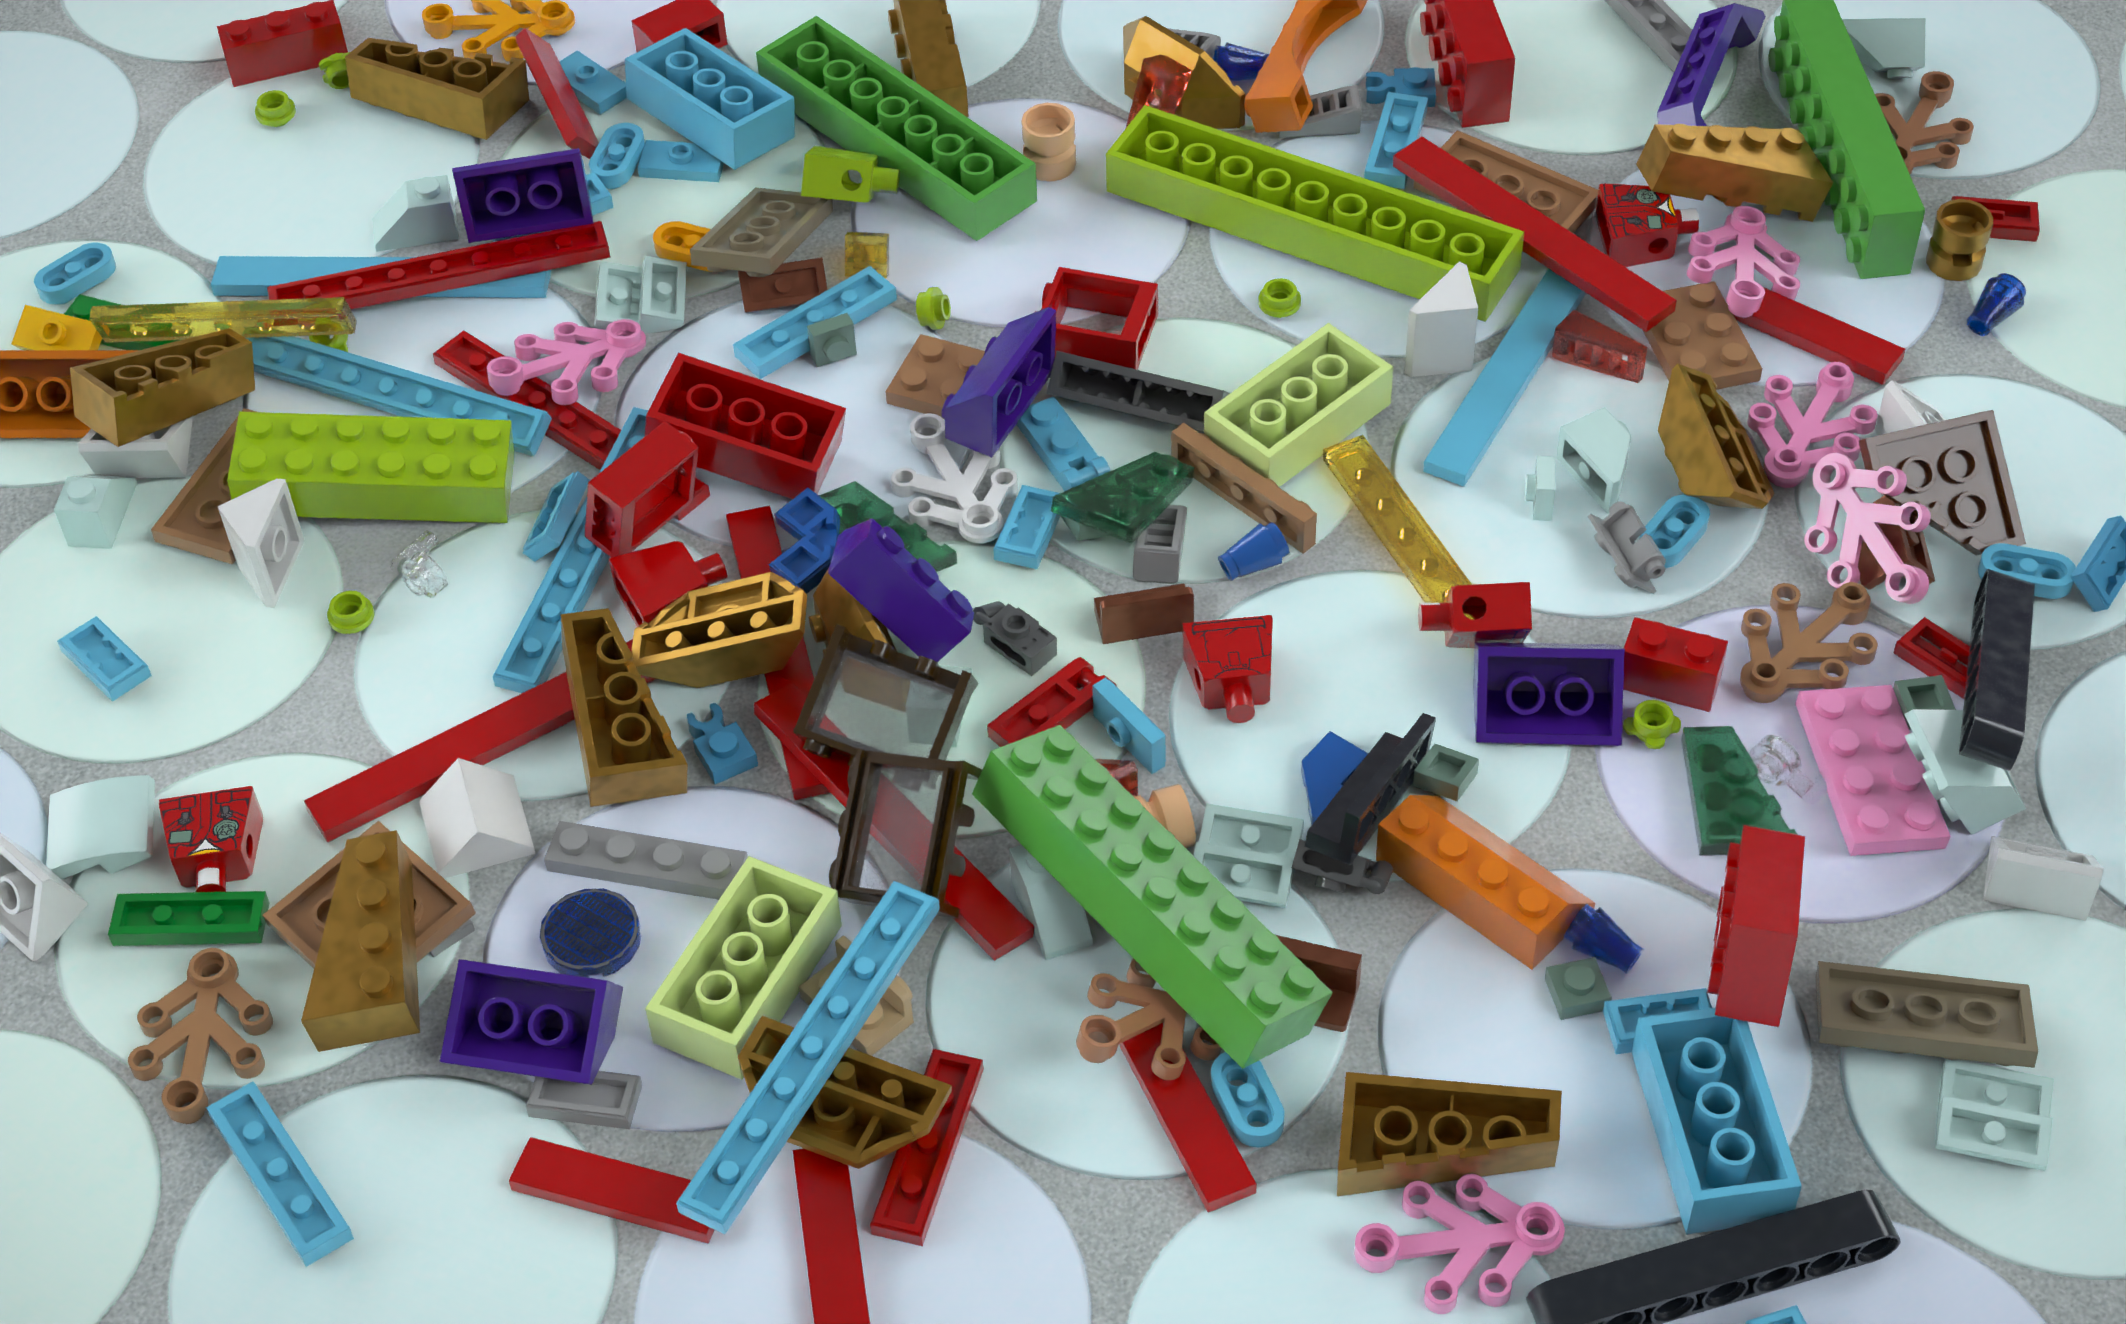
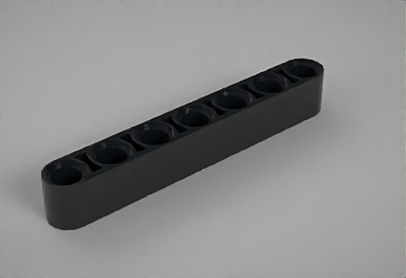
[1959,569,2035,771]
[1526,1190,1901,1324]

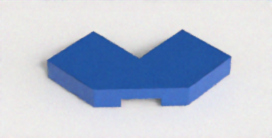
[768,488,840,594]
[1301,731,1368,825]

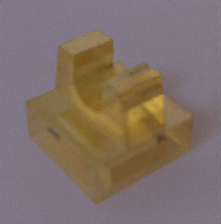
[845,232,889,278]

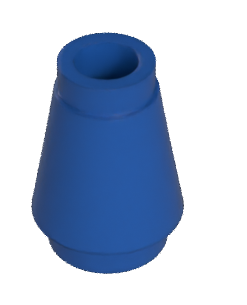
[1218,522,1290,581]

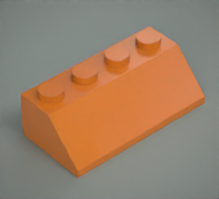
[0,350,139,438]
[1376,795,1595,970]

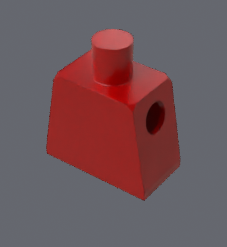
[609,541,728,627]

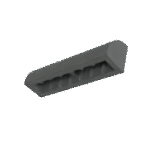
[1046,351,1230,432]

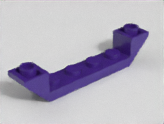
[1657,3,1766,126]

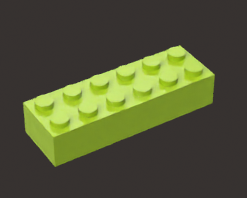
[227,412,514,523]

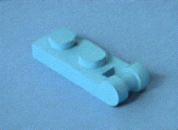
[1016,396,1112,497]

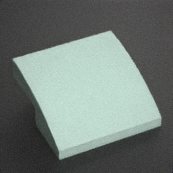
[594,256,687,333]
[46,775,155,880]
[1193,803,1304,908]
[1935,1059,2054,1171]

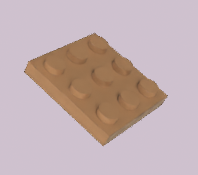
[262,820,476,969]

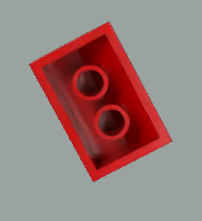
[216,0,348,87]

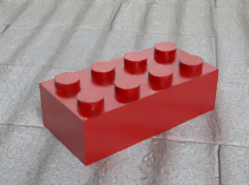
[1420,0,1516,128]
[644,352,846,499]
[1707,825,1805,1027]

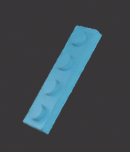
[733,266,897,379]
[206,1081,354,1267]

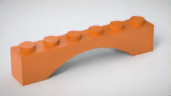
[1244,0,1368,133]

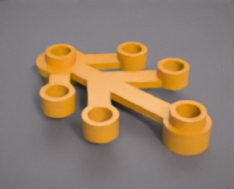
[422,0,575,62]

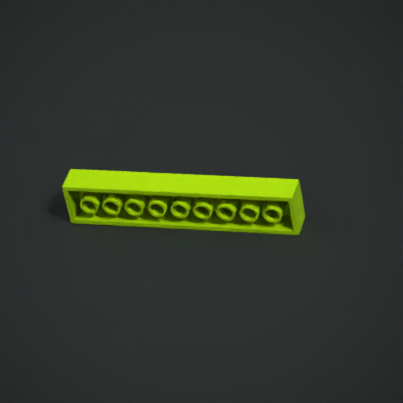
[1106,105,1524,322]

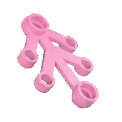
[1687,206,1800,318]
[487,319,646,405]
[1747,362,1878,488]
[1804,453,1931,604]
[1354,1174,1565,1314]

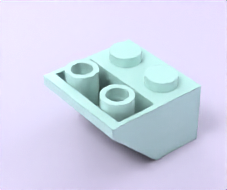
[1904,709,2026,835]

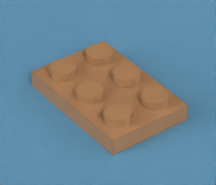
[1643,281,1763,390]
[885,334,985,419]

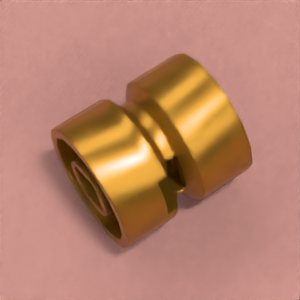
[1926,199,1993,281]

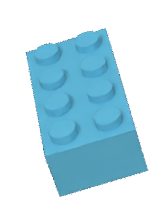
[625,28,795,170]
[1632,1008,1802,1235]

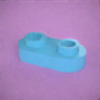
[589,123,645,189]
[34,242,116,304]
[1639,494,1710,568]
[1978,543,2076,599]
[1211,1052,1284,1148]

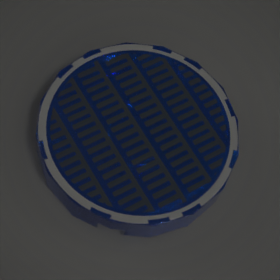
[539,888,641,978]

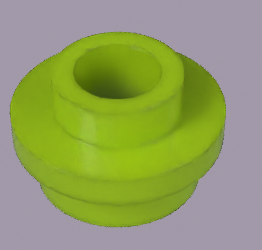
[255,90,296,127]
[1258,278,1301,318]
[916,287,951,330]
[327,590,375,634]

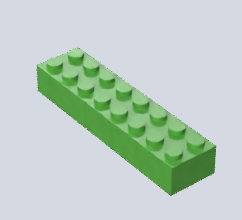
[1768,0,1925,279]
[756,15,1037,241]
[972,725,1333,1069]

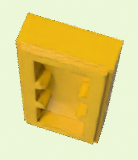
[11,305,106,350]

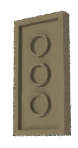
[690,187,833,277]
[1815,961,2038,1068]

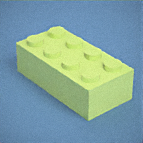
[1204,323,1393,487]
[645,856,842,1080]

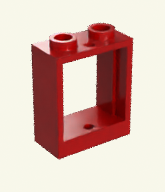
[1035,267,1158,370]
[585,421,699,558]

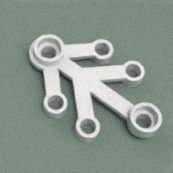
[891,413,1018,543]

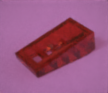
[1125,54,1191,129]
[1552,310,1648,383]

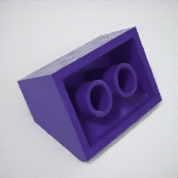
[452,148,594,243]
[941,307,1056,458]
[828,518,974,662]
[1473,642,1625,746]
[440,959,623,1085]

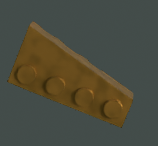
[887,0,969,117]
[345,38,530,140]
[1636,124,1833,222]
[70,328,255,447]
[561,608,688,807]
[301,830,420,1052]
[1337,1072,1562,1197]

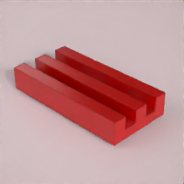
[1951,196,2040,242]
[1893,617,1969,699]

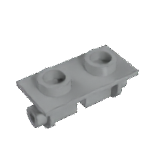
[1587,501,1666,594]

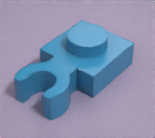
[1366,67,1436,107]
[687,703,758,785]

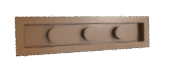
[1171,423,1317,554]

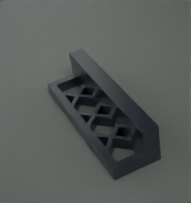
[1304,713,1436,865]

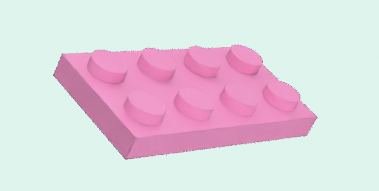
[1795,685,1951,856]

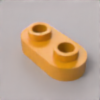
[653,221,712,272]

